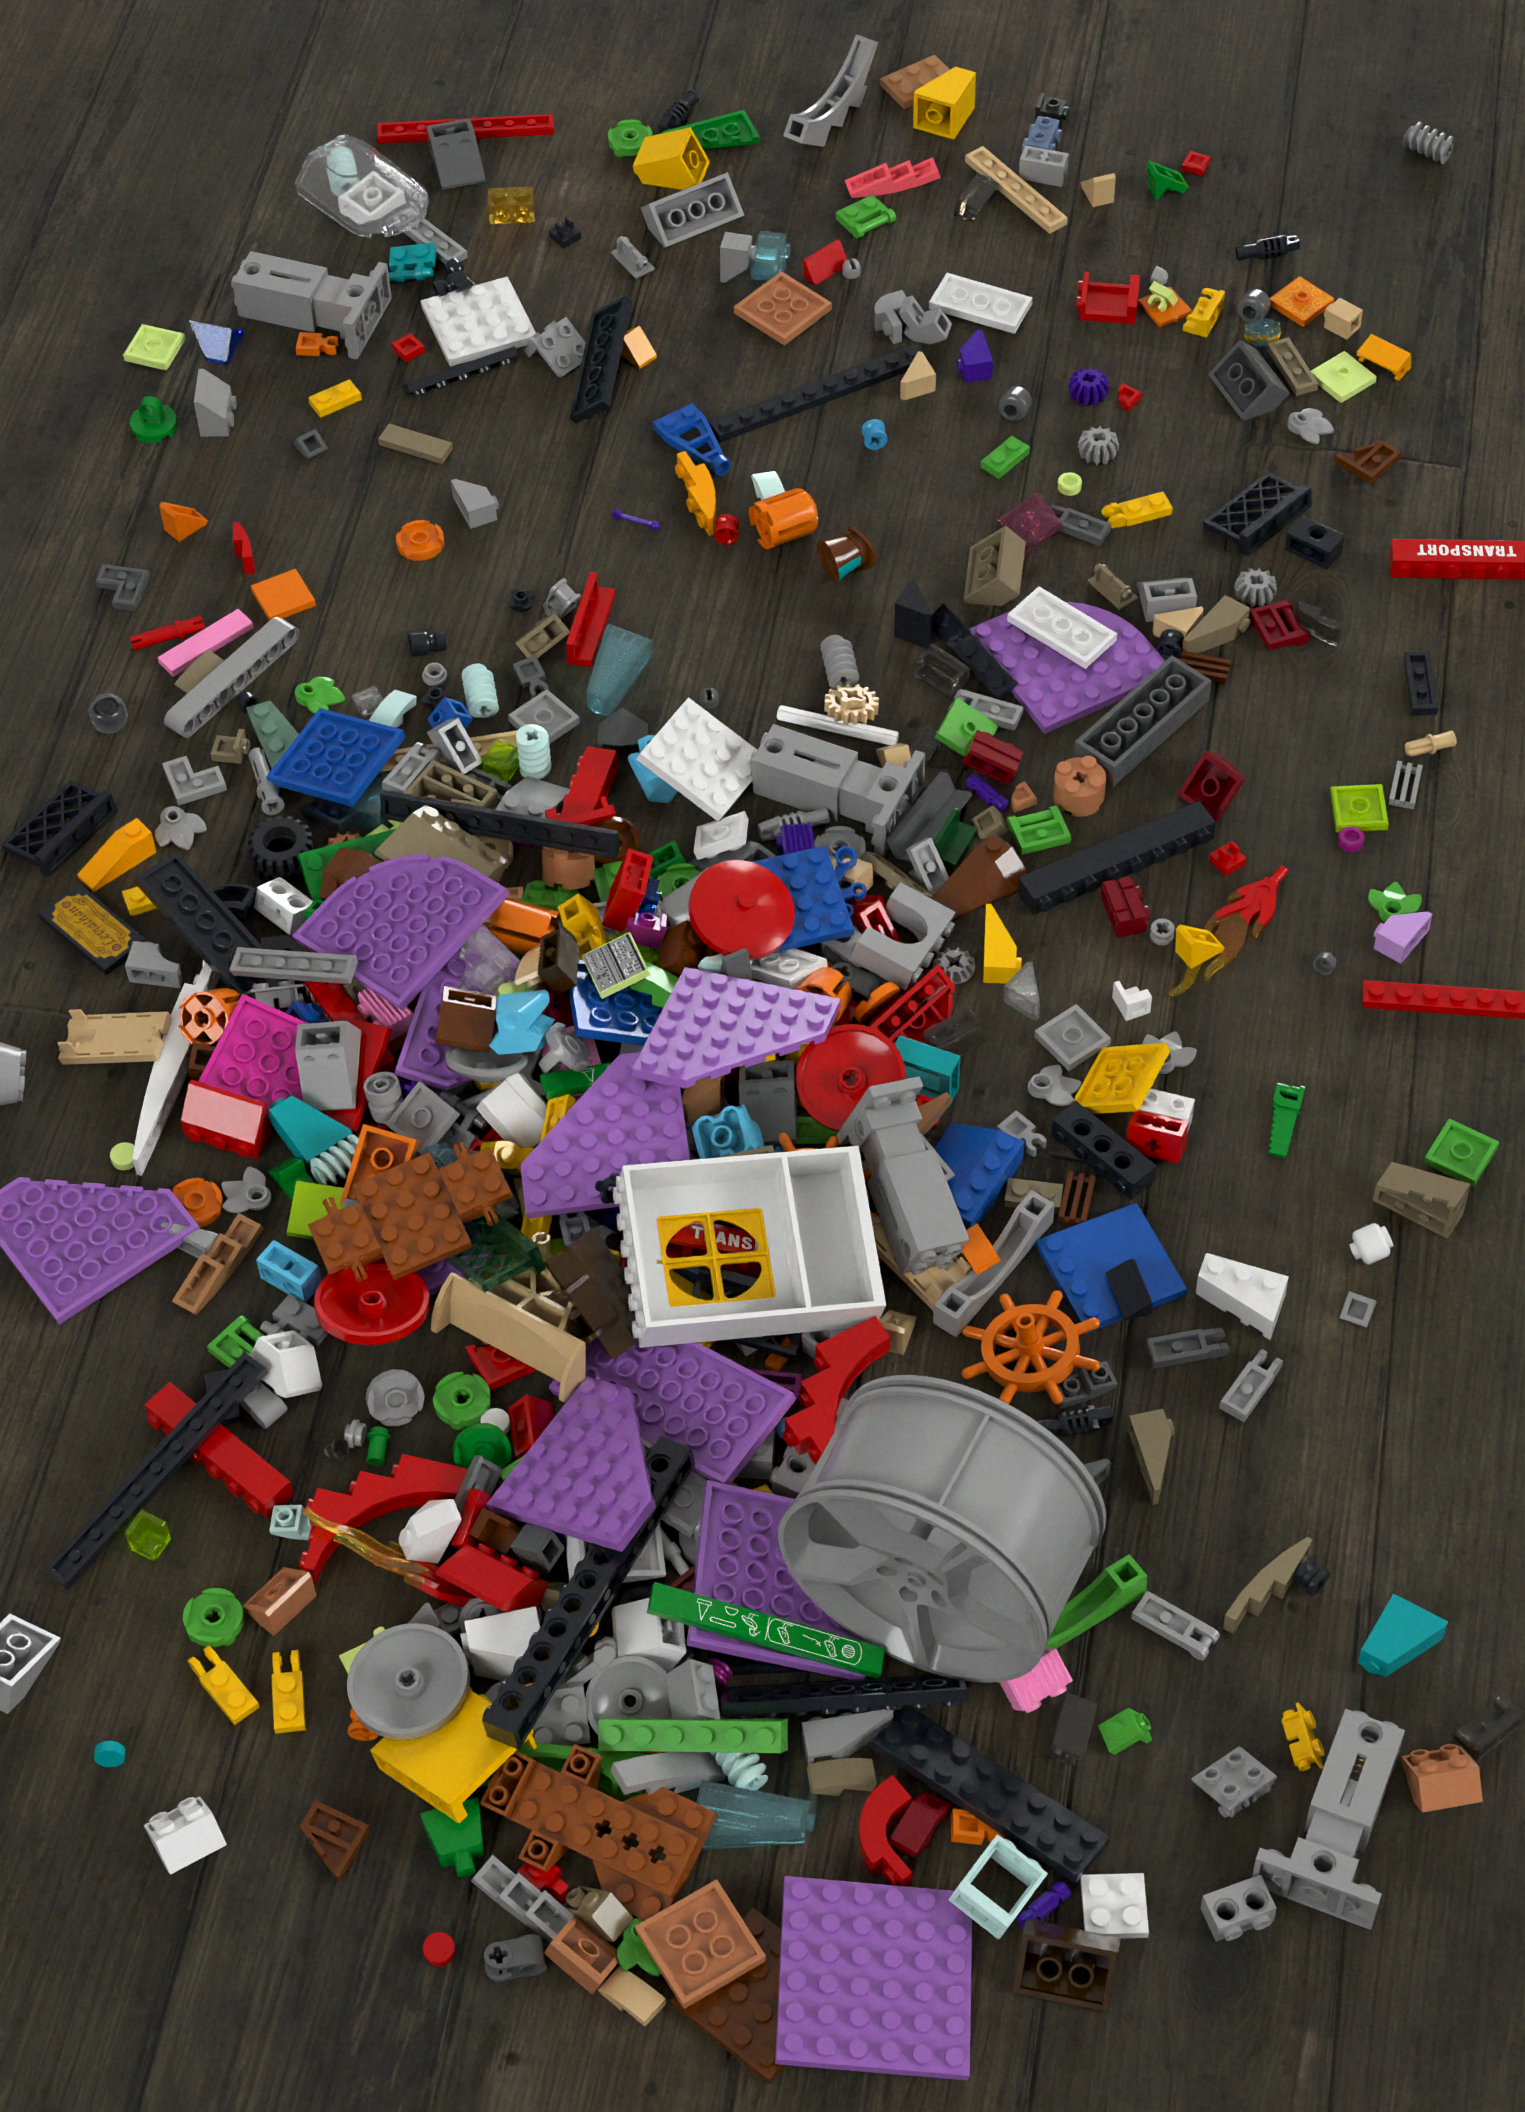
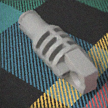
[758,807,830,841]

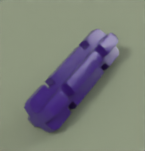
[966,774,1008,812]
[398,1079,417,1096]
[1016,1881,1071,1930]

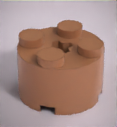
[1053,756,1106,817]
[542,847,595,890]

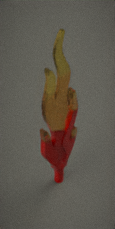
[1168,866,1288,997]
[303,1508,484,1611]

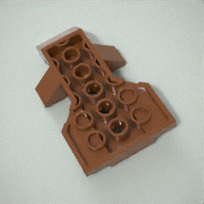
[480,1744,718,1921]

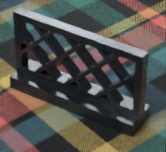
[1203,472,1312,556]
[1,780,118,877]
[692,1266,801,1360]

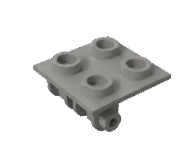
[1191,1746,1277,1818]

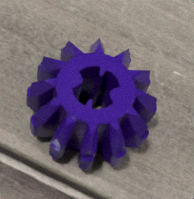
[1068,367,1109,407]

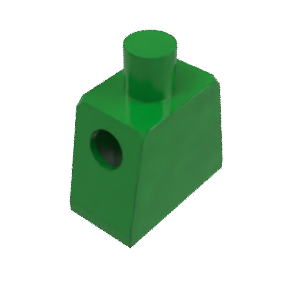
[420,1797,484,1878]

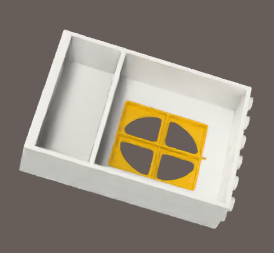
[613,1146,886,1348]

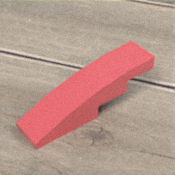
[845,157,941,198]

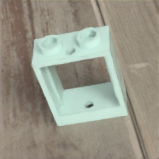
[949,1834,1048,1940]

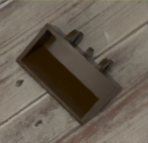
[543,1228,639,1360]

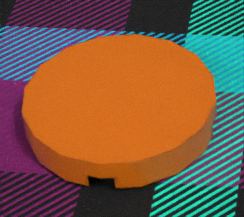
[396,520,444,561]
[853,982,901,1024]
[172,1178,223,1228]

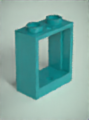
[895,1035,960,1108]

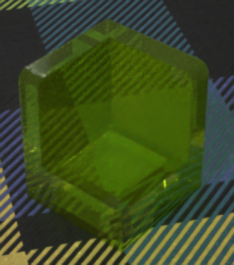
[481,740,519,782]
[125,1510,171,1562]

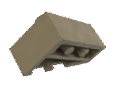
[404,760,498,810]
[1373,1162,1470,1238]

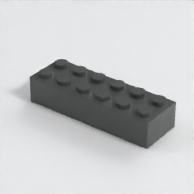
[1074,656,1212,787]

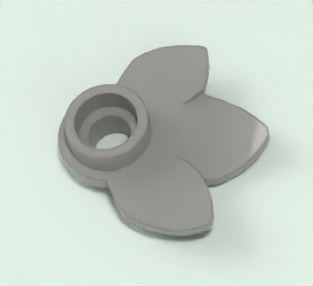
[1287,408,1334,444]
[155,806,207,851]
[1142,1032,1197,1074]
[1028,1065,1082,1106]
[221,1167,272,1213]

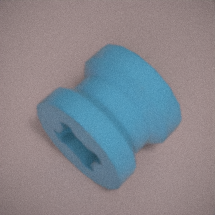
[861,419,888,450]

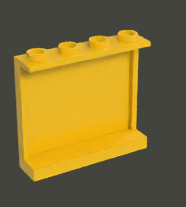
[370,1686,537,1824]

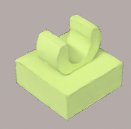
[1148,281,1178,312]

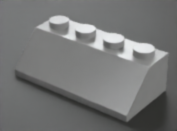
[641,172,744,248]

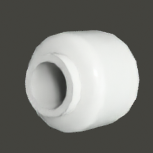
[1349,1223,1393,1265]

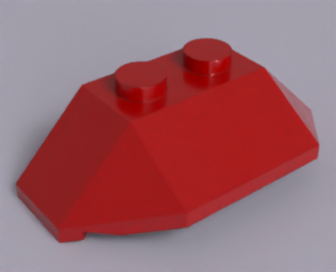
[868,965,955,1045]

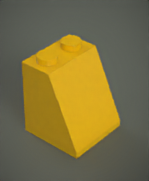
[913,67,976,140]
[633,127,710,190]

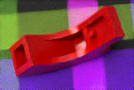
[859,1775,912,1887]

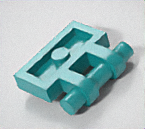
[388,242,437,283]

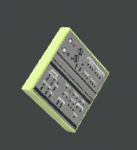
[582,932,650,999]

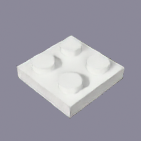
[693,811,749,860]
[1080,1873,1149,1938]

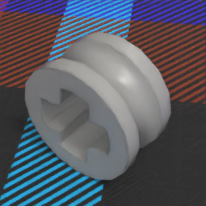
[1150,919,1175,945]

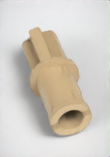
[1405,730,1457,757]

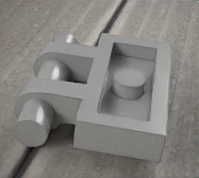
[260,1294,329,1346]

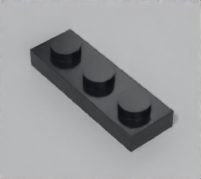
[1403,651,1438,715]

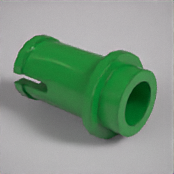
[366,1427,390,1466]

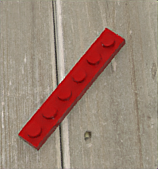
[1362,980,1525,1019]

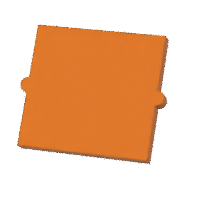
[1138,287,1192,327]

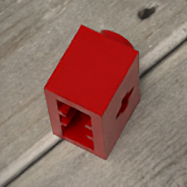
[1126,1110,1189,1163]

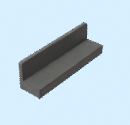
[886,772,972,861]

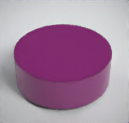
[1338,827,1365,853]

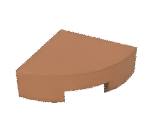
[1011,781,1037,813]

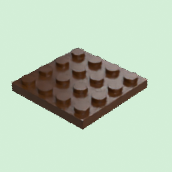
[671,1908,786,2084]

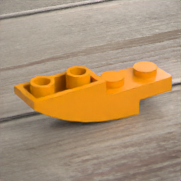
[675,451,716,536]

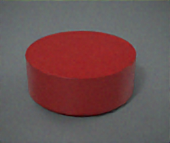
[423,1932,455,1967]

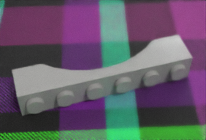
[933,1190,1055,1337]

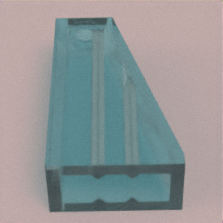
[586,624,653,717]
[696,1780,816,1851]

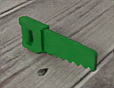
[1268,1082,1306,1158]

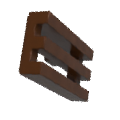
[1179,651,1231,684]
[1058,1171,1096,1225]

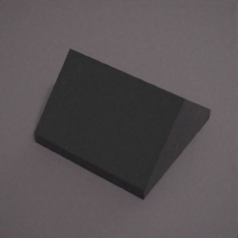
[894,579,931,648]

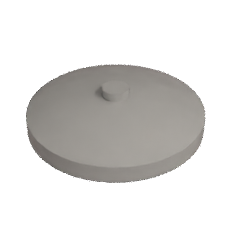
[347,1623,470,1740]

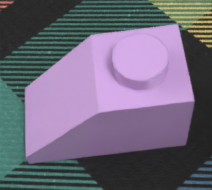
[1373,912,1432,964]

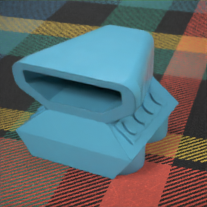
[628,735,678,803]
[489,990,555,1055]
[691,1104,765,1159]

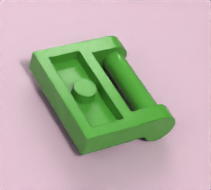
[836,195,896,239]
[1007,805,1071,855]
[207,1315,265,1368]

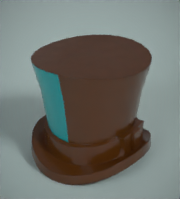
[817,525,876,582]

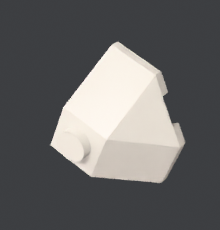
[399,1499,462,1563]

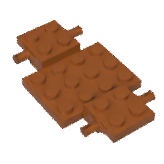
[308,1142,513,1282]

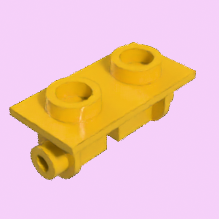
[1281,1703,1325,1771]

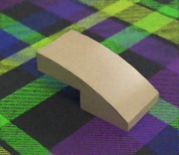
[598,1966,666,2027]

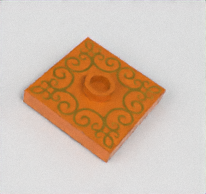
[1269,276,1335,327]

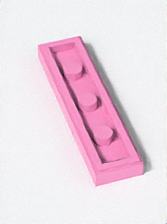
[158,609,254,677]

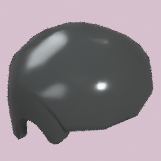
[88,692,128,734]

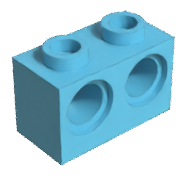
[256,1240,321,1303]

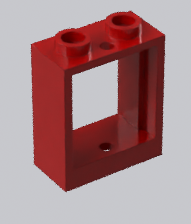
[602,848,653,934]

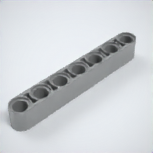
[164,616,299,738]

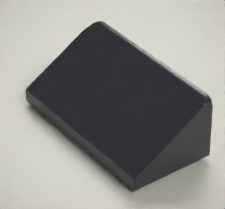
[1105,1258,1153,1321]

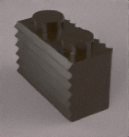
[538,928,579,994]

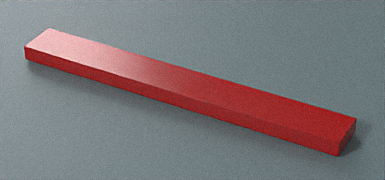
[377,114,554,144]

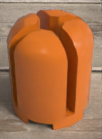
[749,488,818,550]
[487,898,559,956]
[795,967,852,1028]
[178,988,241,1045]

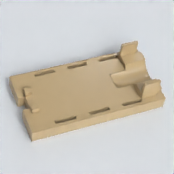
[58,1009,172,1065]
[871,1212,971,1311]

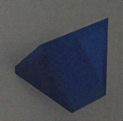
[189,320,244,365]

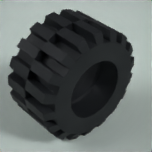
[247,816,315,884]

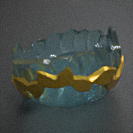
[1244,318,1281,347]

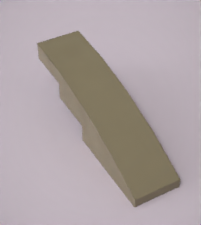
[1223,1537,1312,1634]

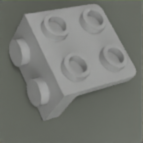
[524,317,586,378]

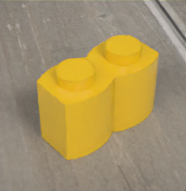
[480,1141,534,1177]

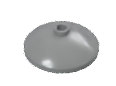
[445,1039,528,1084]
[585,1655,672,1734]

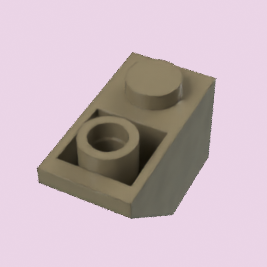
[562,1885,633,1942]

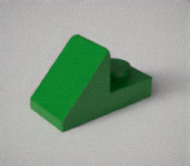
[1146,160,1189,200]
[269,1157,314,1201]

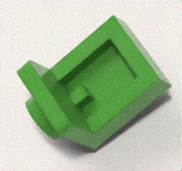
[1098,1708,1152,1755]

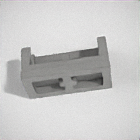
[1019,145,1069,187]

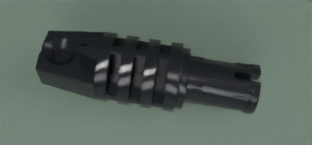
[658,90,699,134]
[1235,234,1300,261]
[1035,1405,1113,1437]

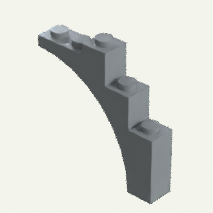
[783,34,878,147]

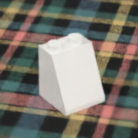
[460,1606,547,1681]

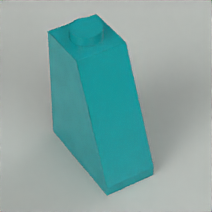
[268,1096,352,1170]
[1358,1594,1448,1677]

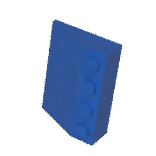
[934,1124,1024,1230]

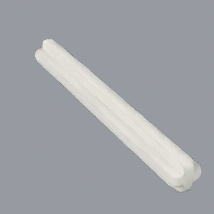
[777,705,899,745]

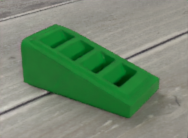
[648,840,686,882]

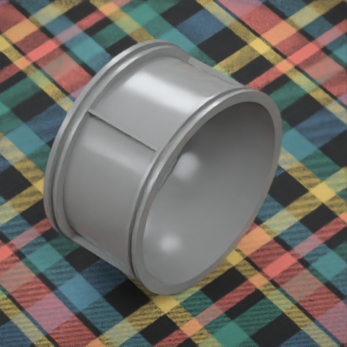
[778,1375,1106,1683]

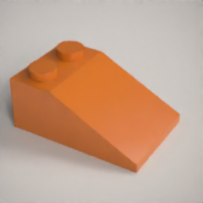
[339,1124,420,1205]

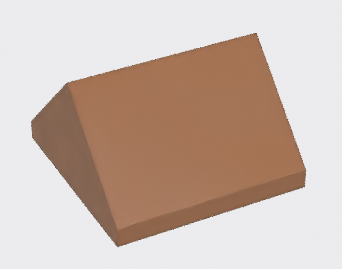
[242,1567,316,1636]
[544,1915,618,1995]

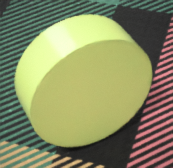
[1058,472,1082,496]
[110,1142,134,1170]

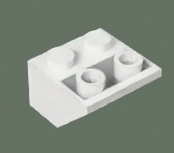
[250,1330,322,1398]
[612,1598,686,1672]
[144,1796,227,1875]

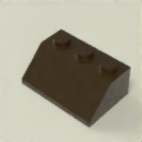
[1013,1919,1121,2012]

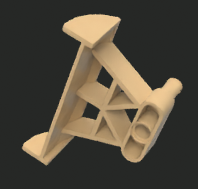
[431,1232,586,1403]

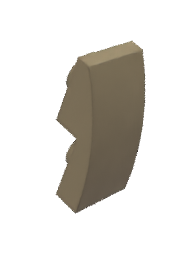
[175,650,224,694]
[807,1758,877,1796]

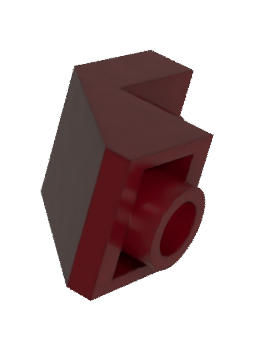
[889,1791,952,1857]

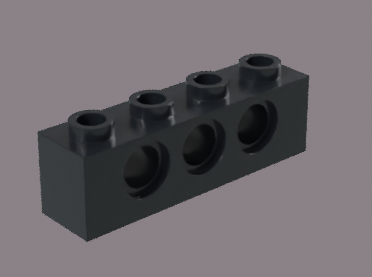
[1052,1100,1156,1200]

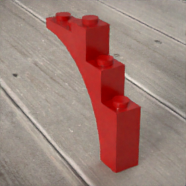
[783,1316,890,1465]
[299,1454,468,1583]

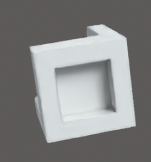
[1112,981,1152,1021]

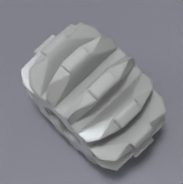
[1078,426,1119,465]
[1234,567,1277,608]

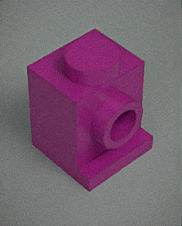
[625,912,667,950]

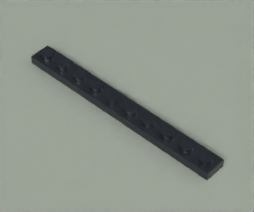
[709,343,929,443]
[380,791,618,859]
[44,1352,268,1590]

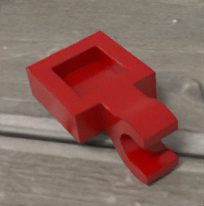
[517,1862,569,1904]

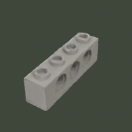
[769,1398,849,1499]

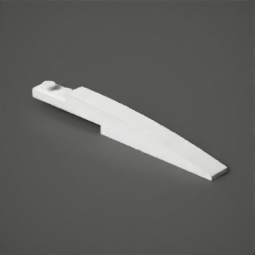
[132,960,220,1176]

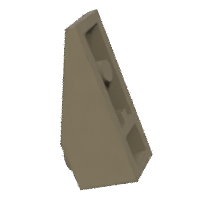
[1182,595,1250,654]
[1128,1409,1175,1505]

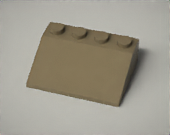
[375,805,509,884]

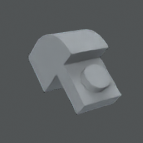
[875,290,906,344]
[899,295,952,344]

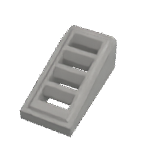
[161,1222,219,1259]

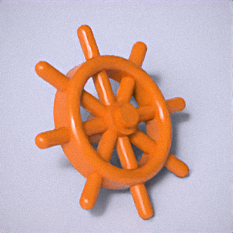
[961,1290,1100,1404]

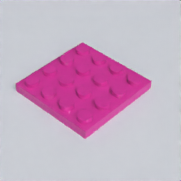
[198,994,309,1124]

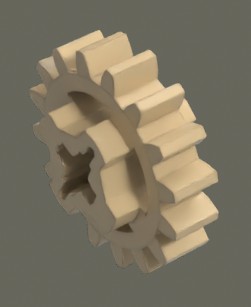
[824,684,879,725]

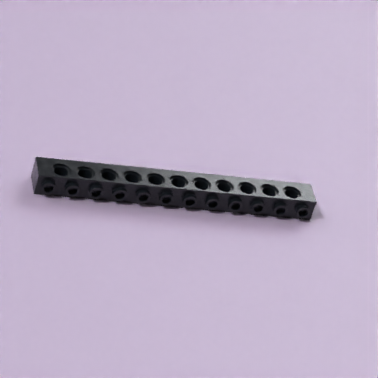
[482,1436,695,1750]

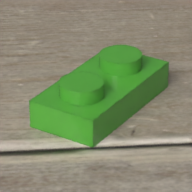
[981,436,1030,479]

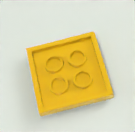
[1074,1043,1171,1114]

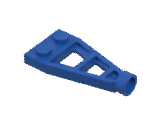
[653,403,731,476]

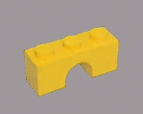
[558,893,608,960]

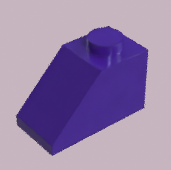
[956,329,993,383]

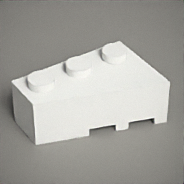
[1196,1253,1289,1340]

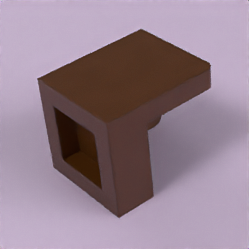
[469,1508,522,1555]

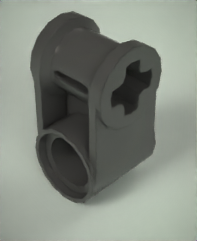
[831,962,882,1005]
[484,1934,547,1982]

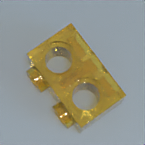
[488,186,535,224]

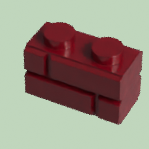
[961,730,1023,785]
[1100,876,1151,938]

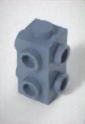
[1022,116,1062,151]

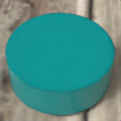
[94,1741,126,1767]

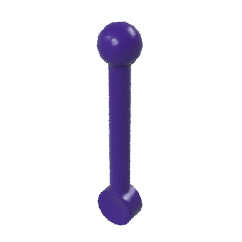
[612,509,660,530]

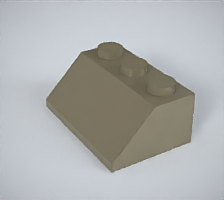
[963,526,1026,606]

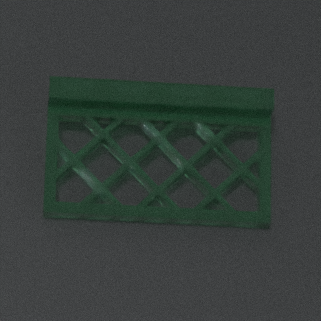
[445,1211,546,1293]

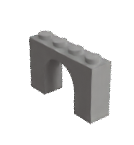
[850,882,956,990]

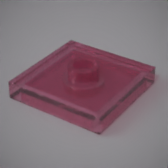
[998,491,1063,554]

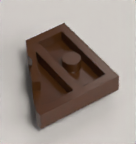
[1334,440,1401,484]
[300,1800,370,1881]

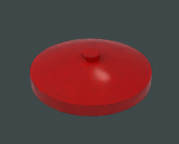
[688,860,795,960]
[796,1024,906,1132]
[314,1260,429,1345]

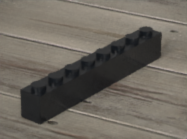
[1018,801,1216,915]

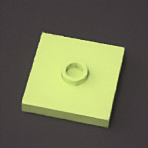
[123,324,186,370]
[1311,351,1377,403]

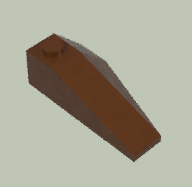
[931,833,1028,922]
[319,848,382,898]

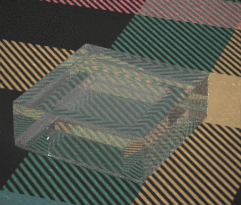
[352,686,384,717]

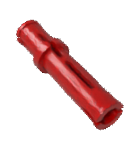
[129,615,205,652]

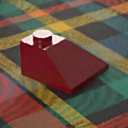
[1178,751,1245,823]

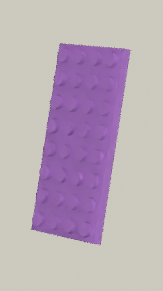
[549,1339,796,1485]

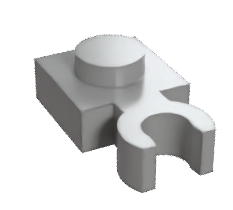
[997,1110,1047,1157]

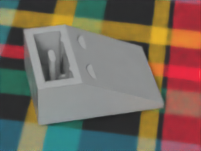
[295,1021,361,1111]

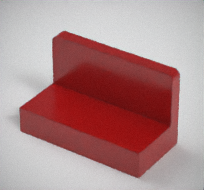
[508,1394,555,1459]

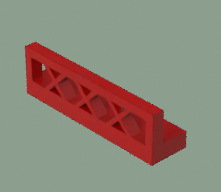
[566,572,616,668]

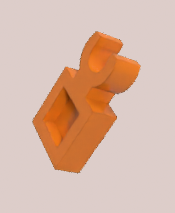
[296,332,339,356]
[951,1809,1005,1845]

